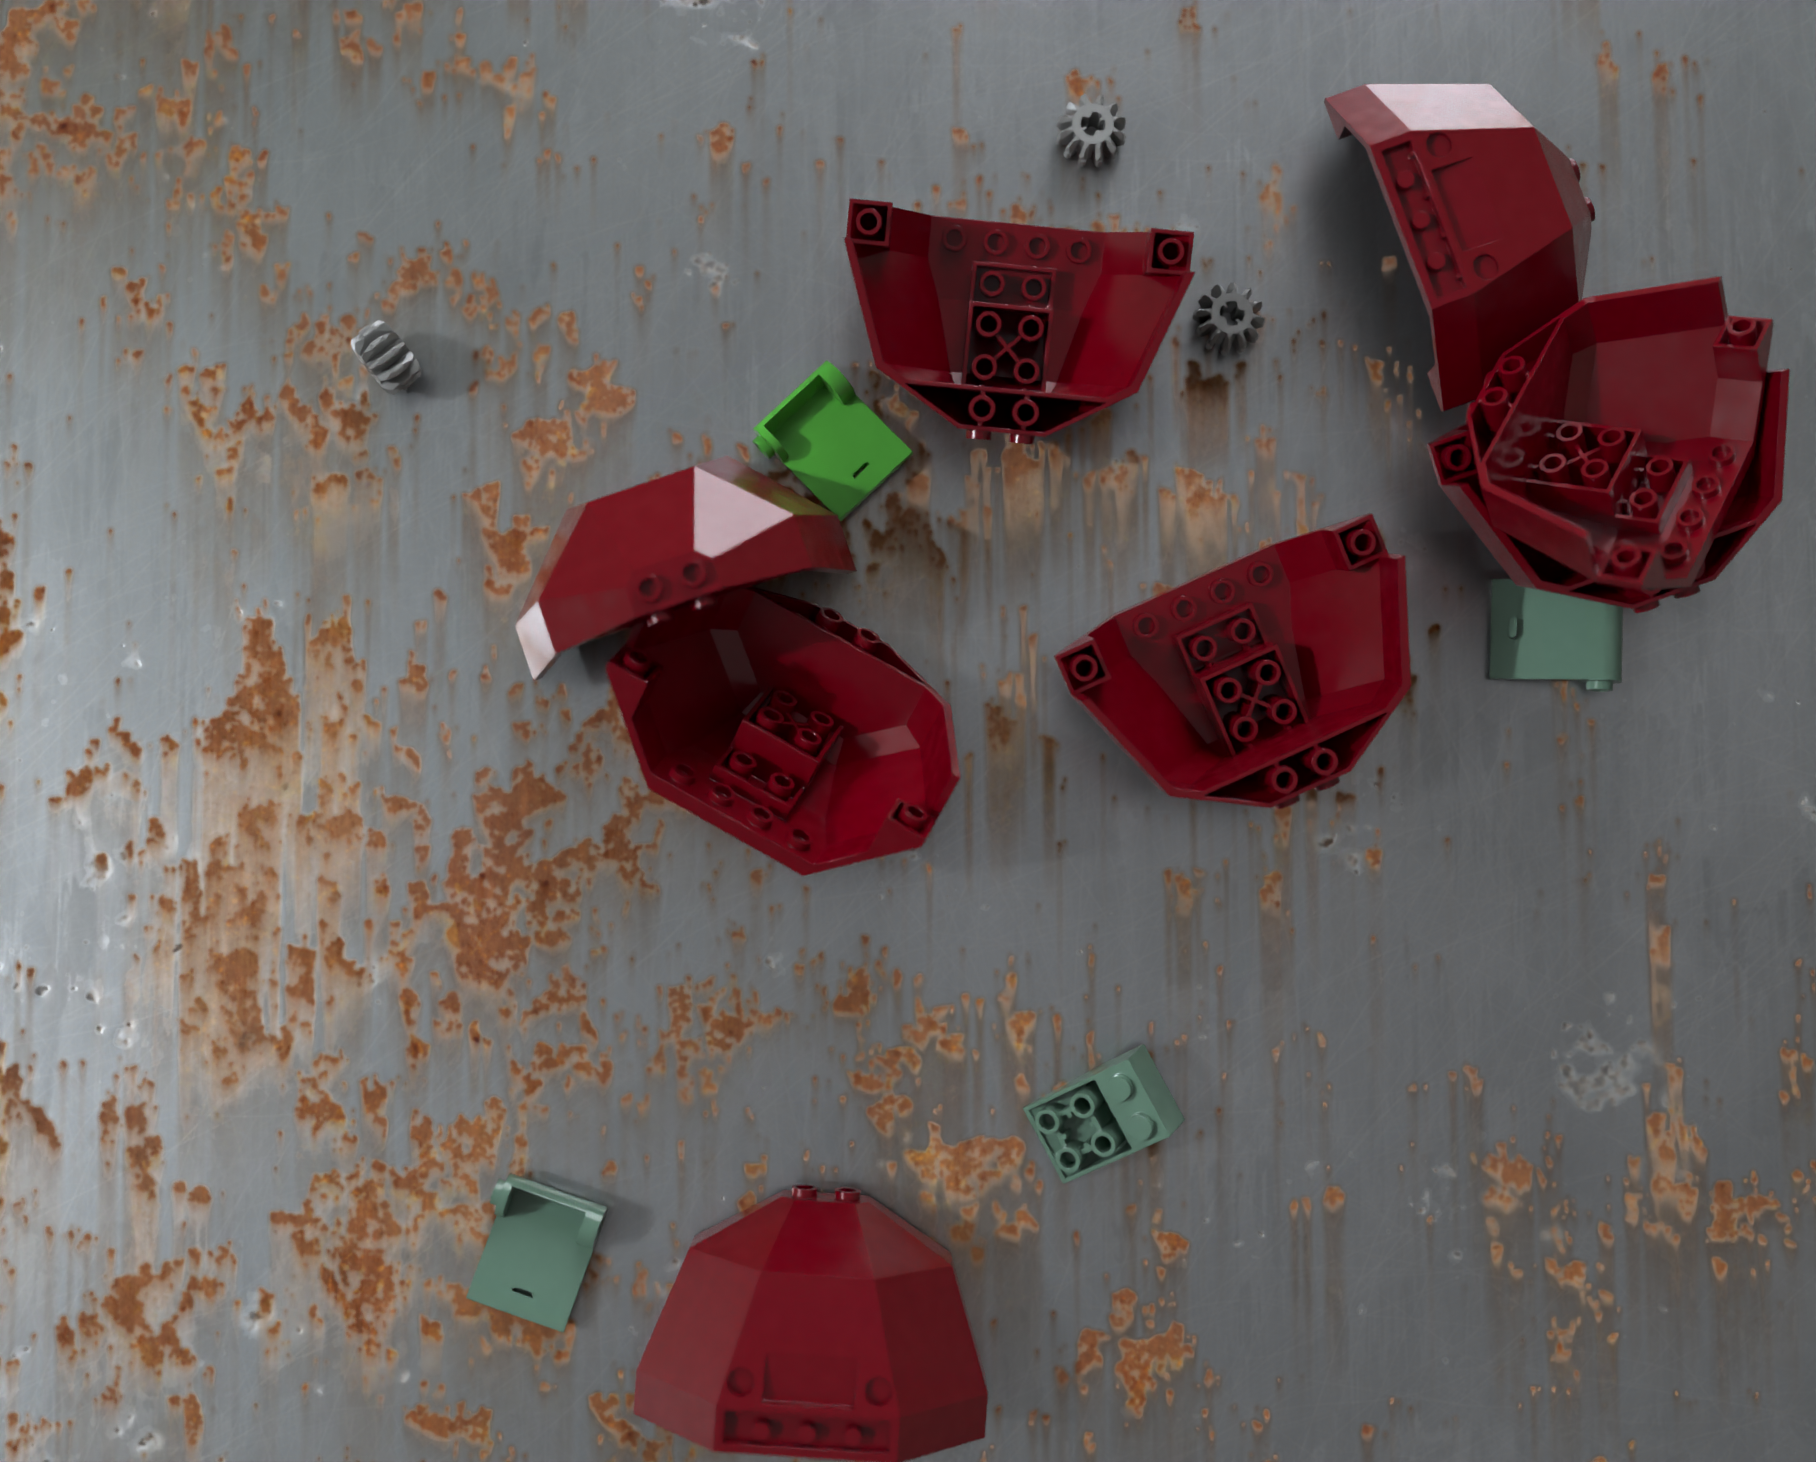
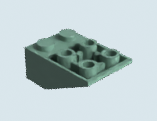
[1023,1044,1185,1184]

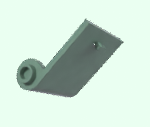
[1490,579,1623,692]
[466,1173,608,1333]

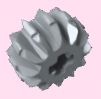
[1056,94,1126,168]
[1193,282,1265,356]
[351,320,421,395]

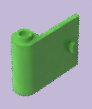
[753,360,913,522]

